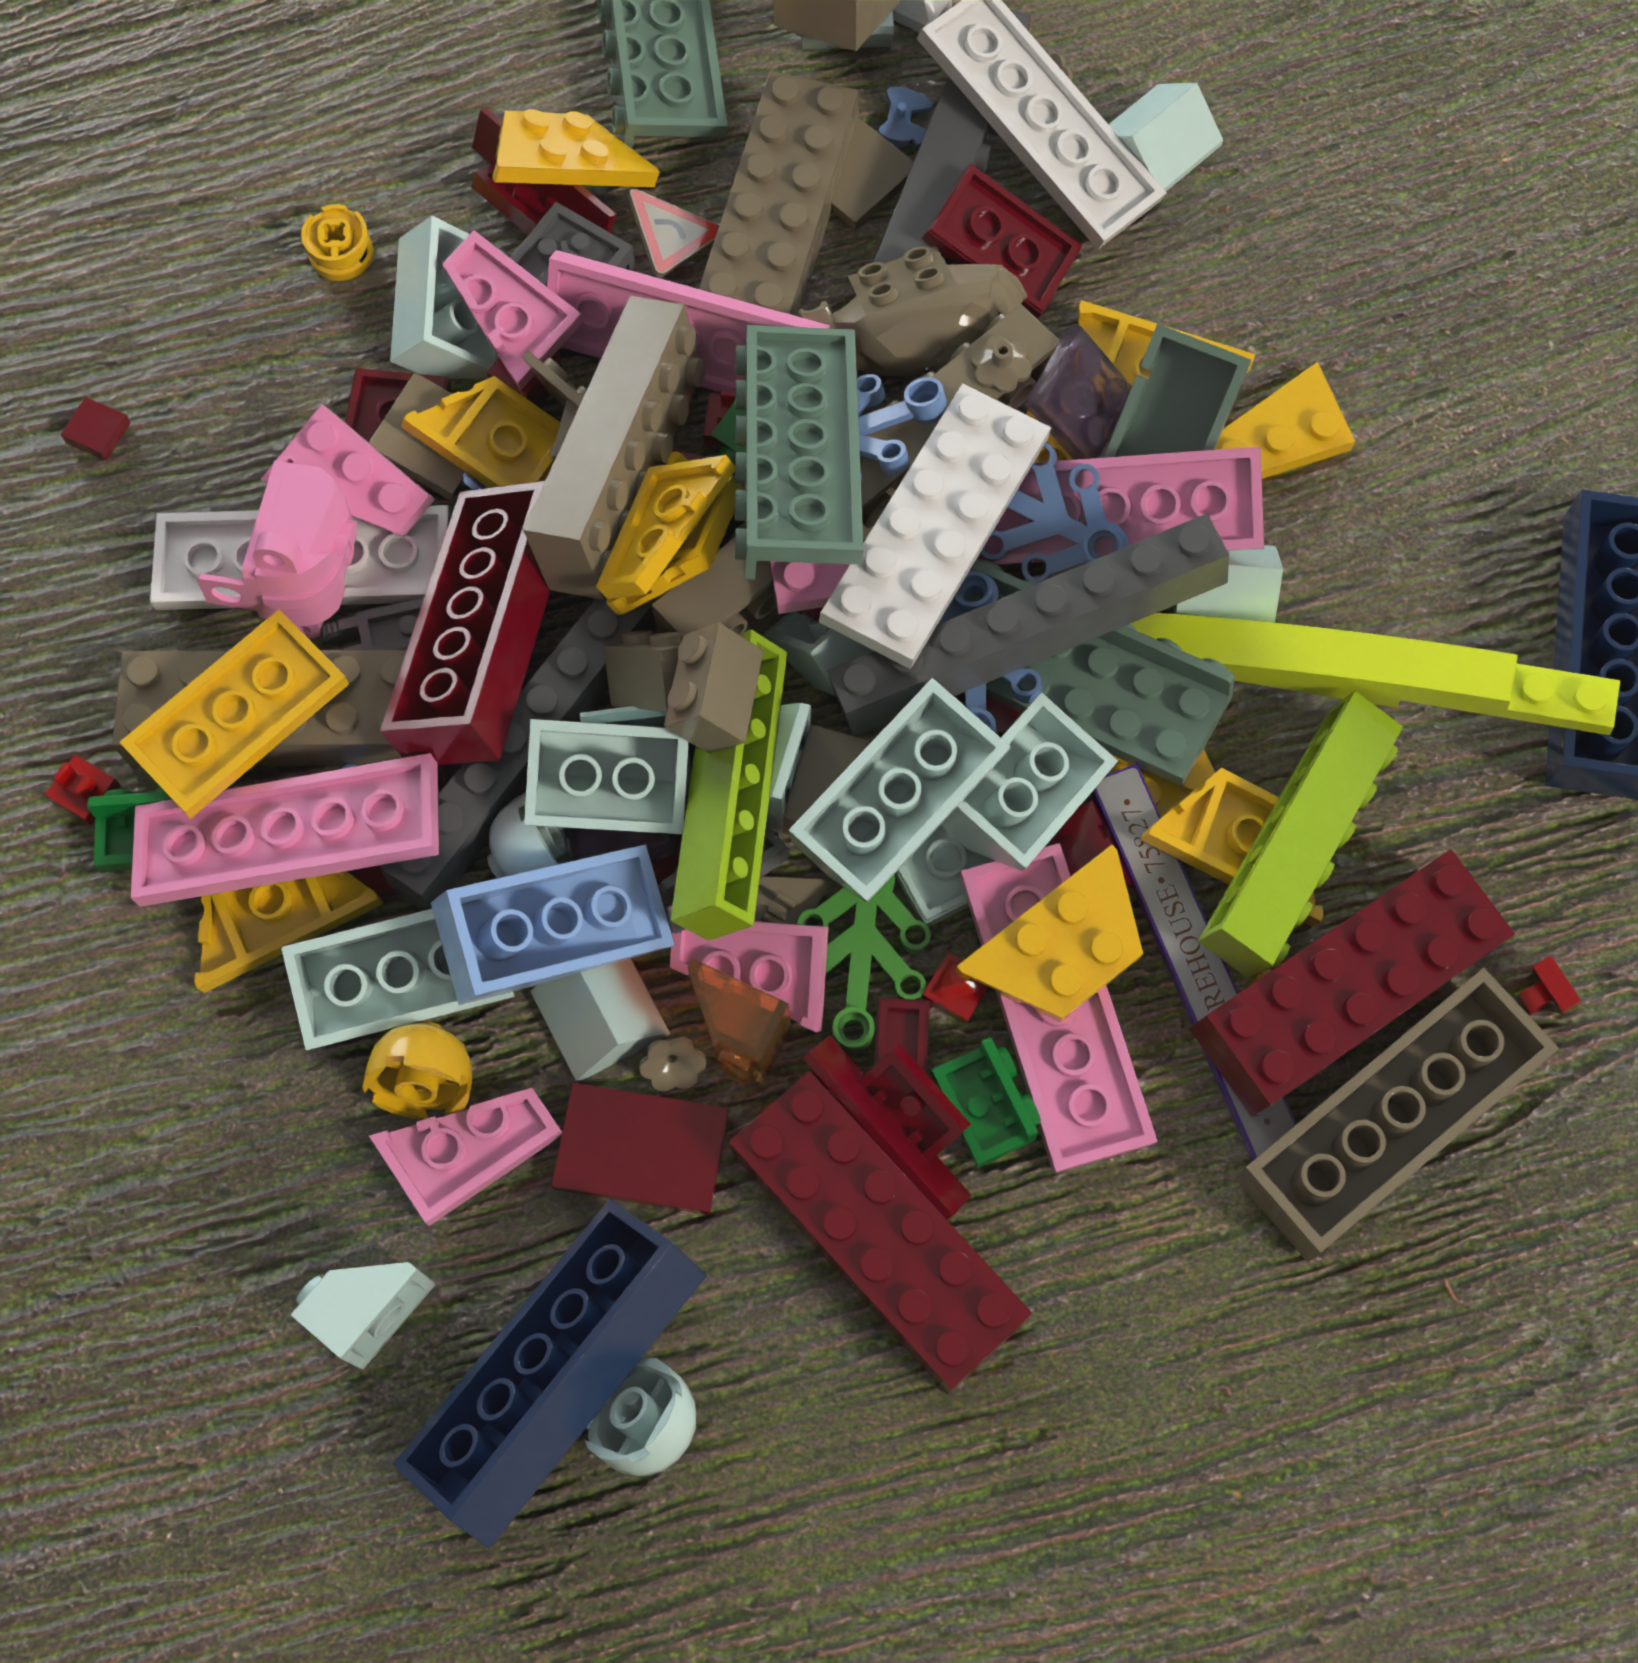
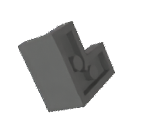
[510,202,637,287]

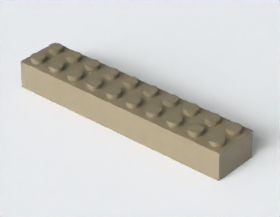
[652,304,1061,639]

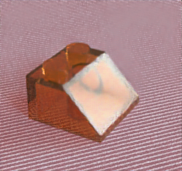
[687,958,791,1085]

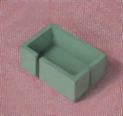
[1104,324,1251,458]

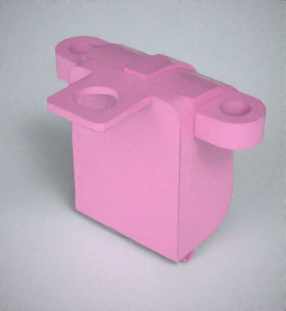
[197,456,357,639]

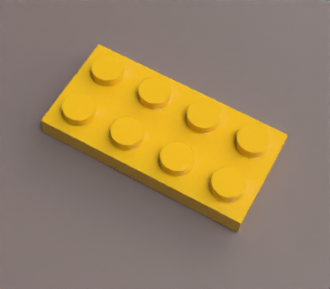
[119,609,349,819]

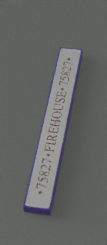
[1091,763,1296,1162]

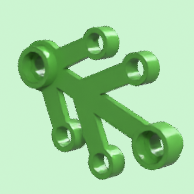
[797,875,931,1052]

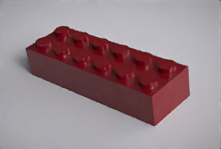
[380,481,550,765]
[1189,849,1515,1117]
[729,1070,1032,1395]

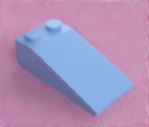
[431,844,674,1005]

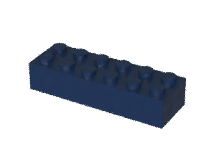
[1545,489,1638,800]
[393,1199,707,1549]

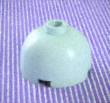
[487,792,581,878]
[585,1357,696,1476]

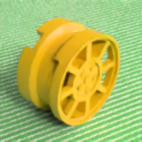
[301,204,374,281]

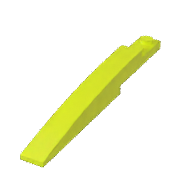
[1130,613,1620,735]

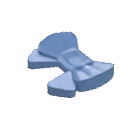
[878,87,933,147]

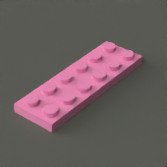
[547,250,830,392]
[976,447,1264,565]
[131,753,439,907]
[959,843,1158,1174]

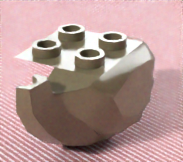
[798,246,1028,376]

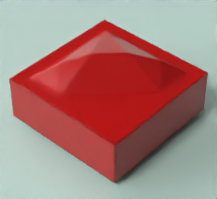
[922,952,989,1025]

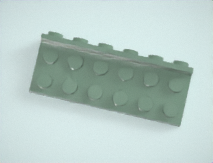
[598,0,727,148]
[735,325,864,580]
[949,559,1235,787]

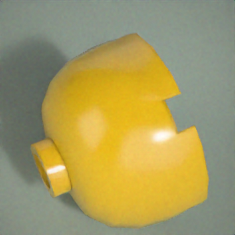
[362,1021,472,1120]

